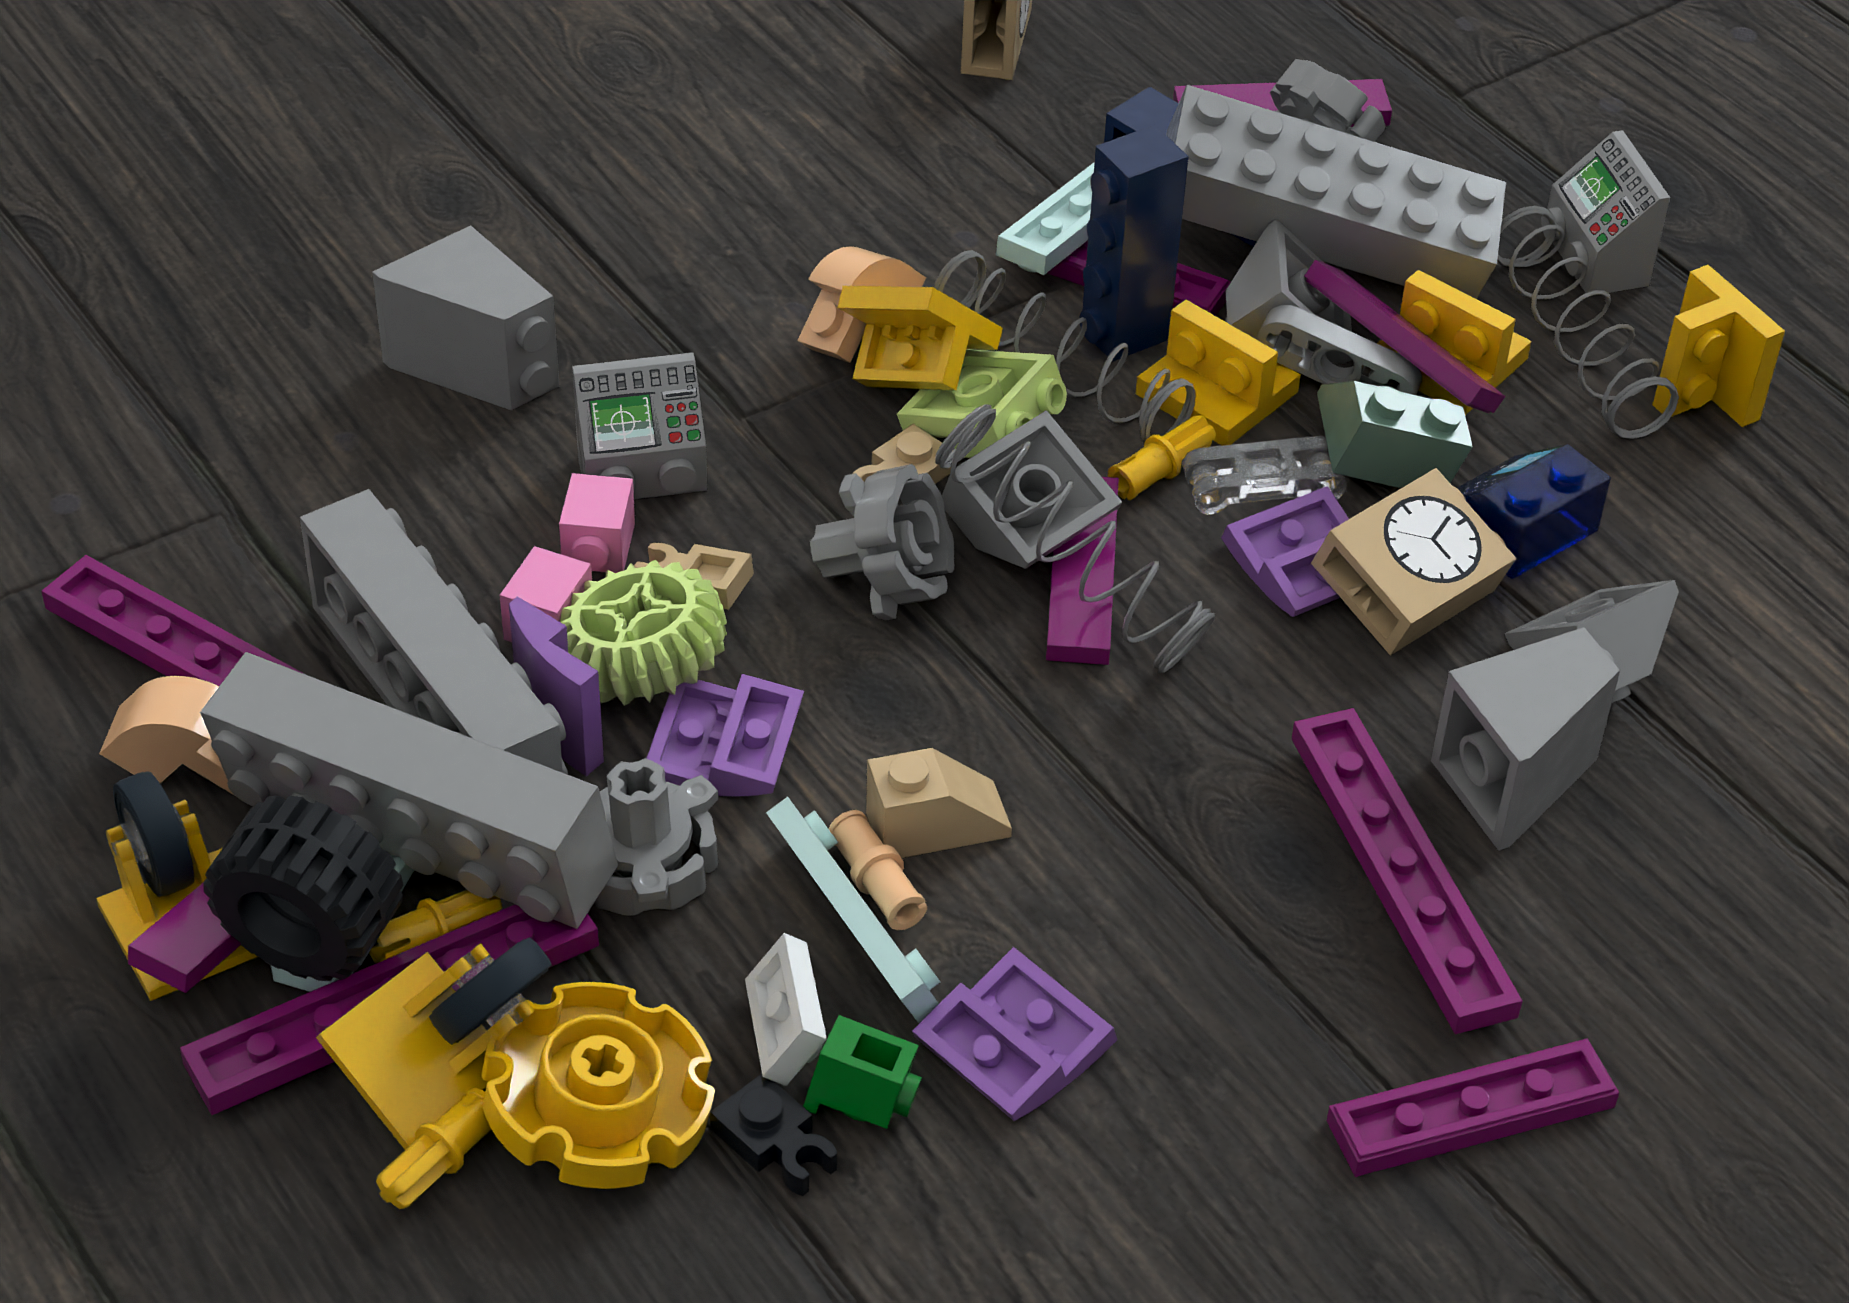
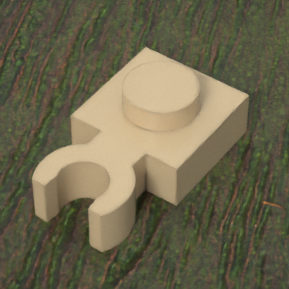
[853,424,953,484]
[634,543,754,610]

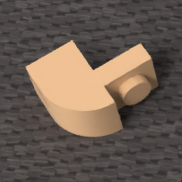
[797,247,926,363]
[99,676,235,796]

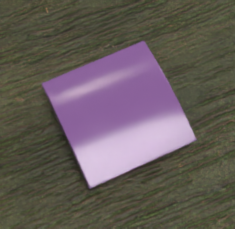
[1221,486,1349,617]
[509,596,604,776]
[647,674,804,797]
[912,947,1117,1121]

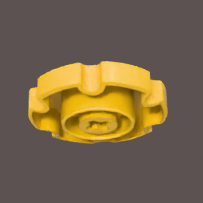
[481,982,715,1189]

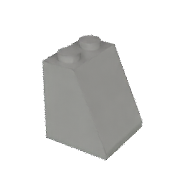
[372,225,559,410]
[1431,627,1620,851]

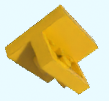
[1653,265,1785,427]
[1377,270,1532,415]
[837,286,1003,390]
[1135,300,1301,448]

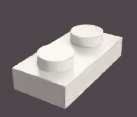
[745,933,827,1086]

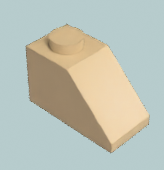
[866,748,1012,858]

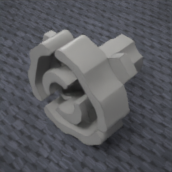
[1270,59,1386,142]
[810,464,955,620]
[594,758,718,915]

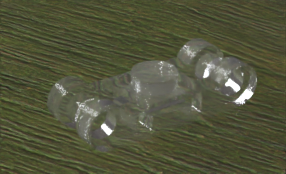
[1182,436,1347,515]

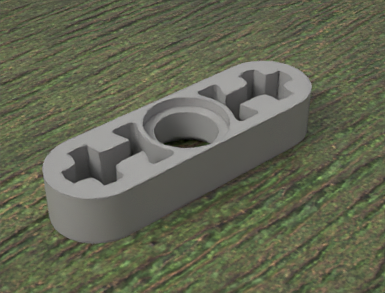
[1257,305,1422,395]

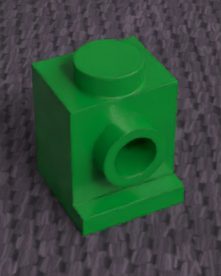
[803,1015,922,1129]

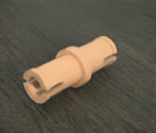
[829,810,927,930]

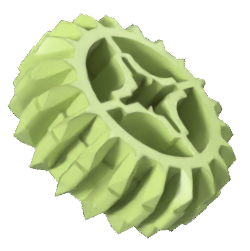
[560,560,727,706]

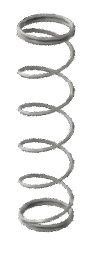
[1497,206,1679,439]
[934,250,1196,443]
[935,404,1215,673]

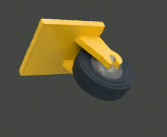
[96,771,258,1001]
[316,937,552,1150]

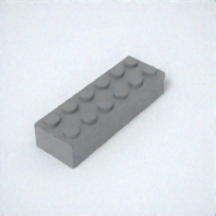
[1166,85,1506,299]
[300,489,568,775]
[200,652,618,929]

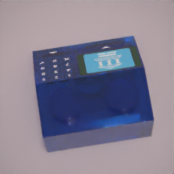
[1457,444,1611,579]

